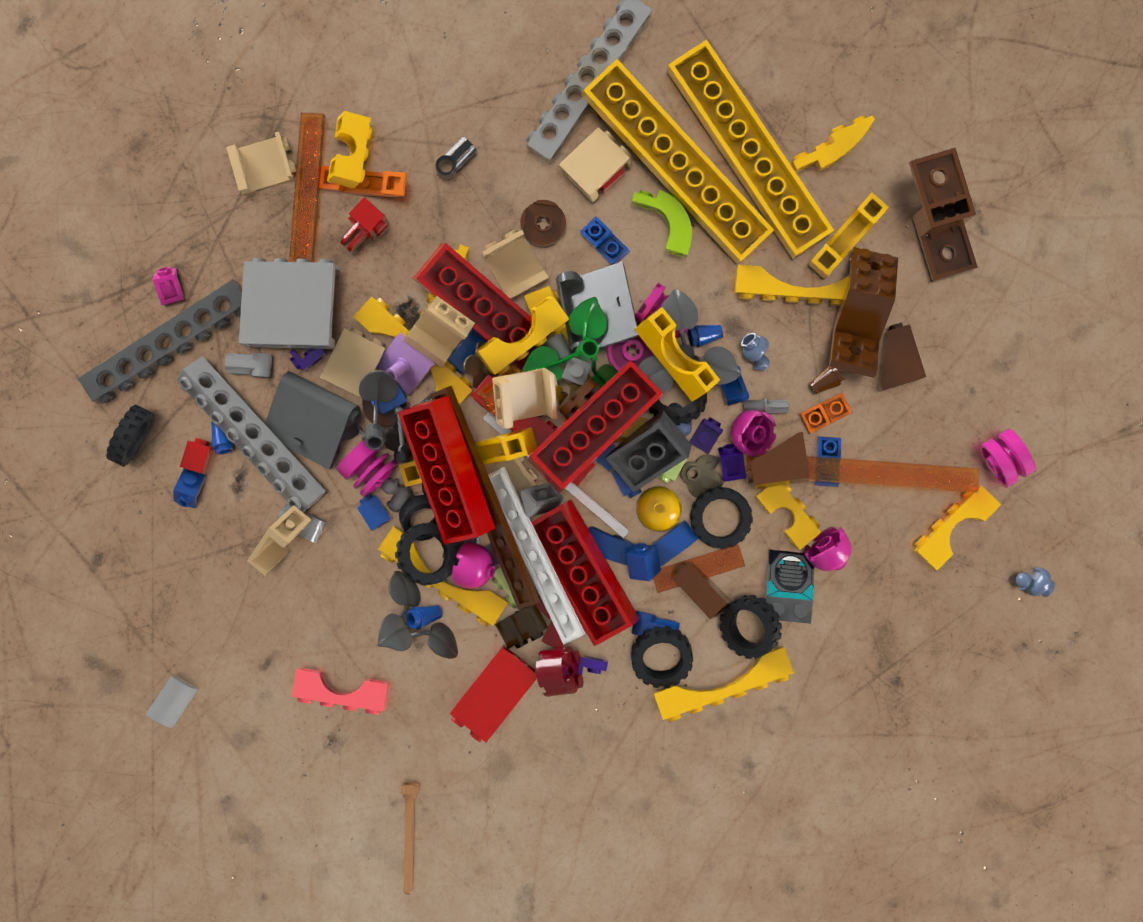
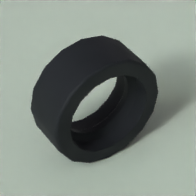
[399,495,437,541]

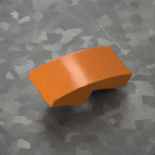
[800,392,853,434]

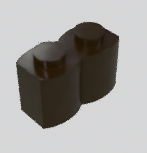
[495,604,548,649]

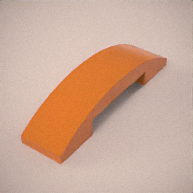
[318,166,407,197]

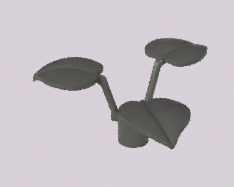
[638,290,741,394]
[342,370,410,451]
[377,571,458,659]

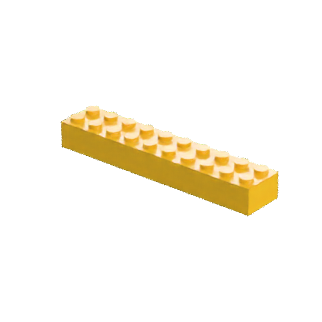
[667,39,834,259]
[581,59,774,264]

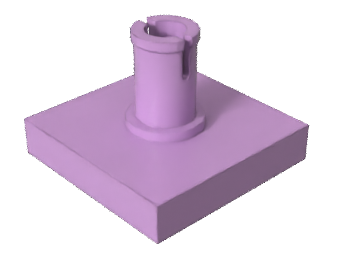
[377,333,435,395]

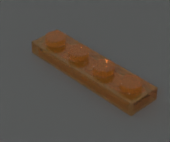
[653,544,745,593]

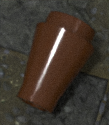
[809,366,845,395]

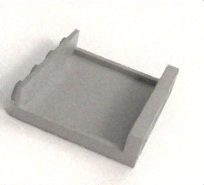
[239,258,340,349]

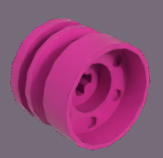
[336,440,398,497]

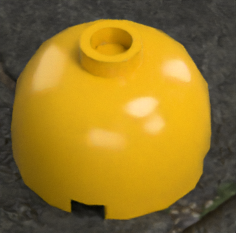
[636,486,682,532]

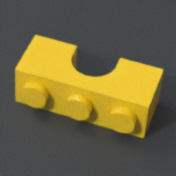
[327,111,372,189]
[754,484,821,550]

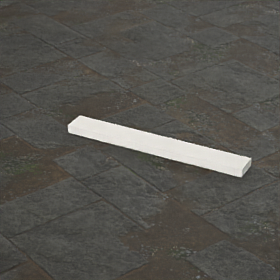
[483,413,629,538]
[488,467,586,645]

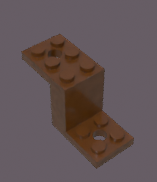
[909,147,978,282]
[829,247,898,378]

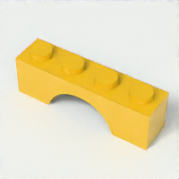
[808,192,889,280]
[475,296,569,375]
[634,307,720,402]
[914,485,1001,571]

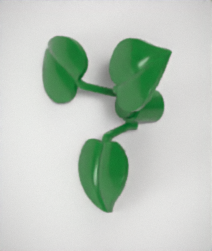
[523,297,618,388]

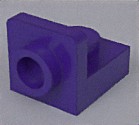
[290,349,328,371]
[689,417,723,454]
[718,444,746,482]
[578,655,608,675]

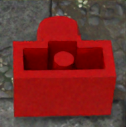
[340,197,389,252]

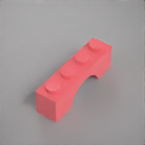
[292,668,390,715]

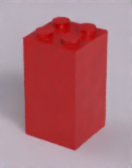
[450,644,537,743]

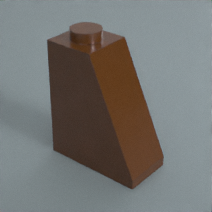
[877,322,926,392]
[746,432,810,489]
[672,562,733,619]

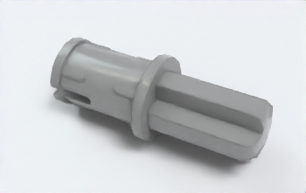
[743,398,789,413]

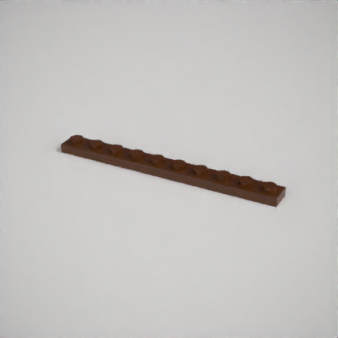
[430,385,540,609]

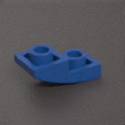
[580,216,630,265]
[447,330,486,375]
[815,436,841,487]
[651,520,699,567]
[589,526,636,565]

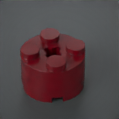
[536,647,584,697]

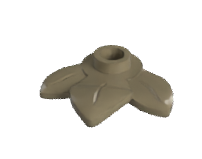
[463,342,498,388]
[680,455,724,498]

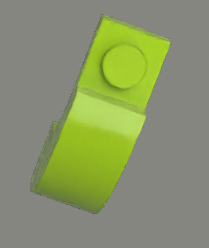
[631,190,692,258]

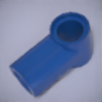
[631,611,680,636]

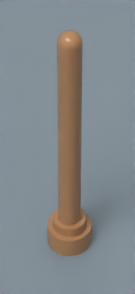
[401,783,419,895]

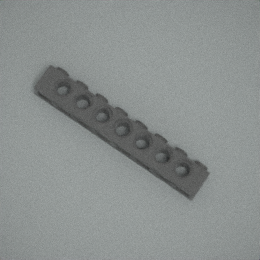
[78,279,242,404]

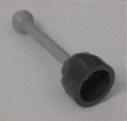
[394,406,413,462]

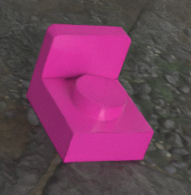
[153,267,184,305]

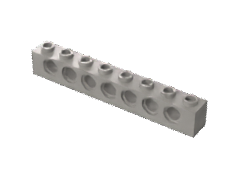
[526,0,652,164]
[176,356,326,513]

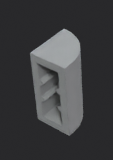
[145,674,199,728]

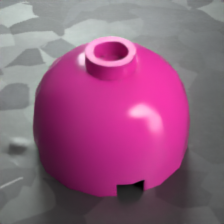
[730,410,776,457]
[804,527,852,571]
[452,542,495,589]

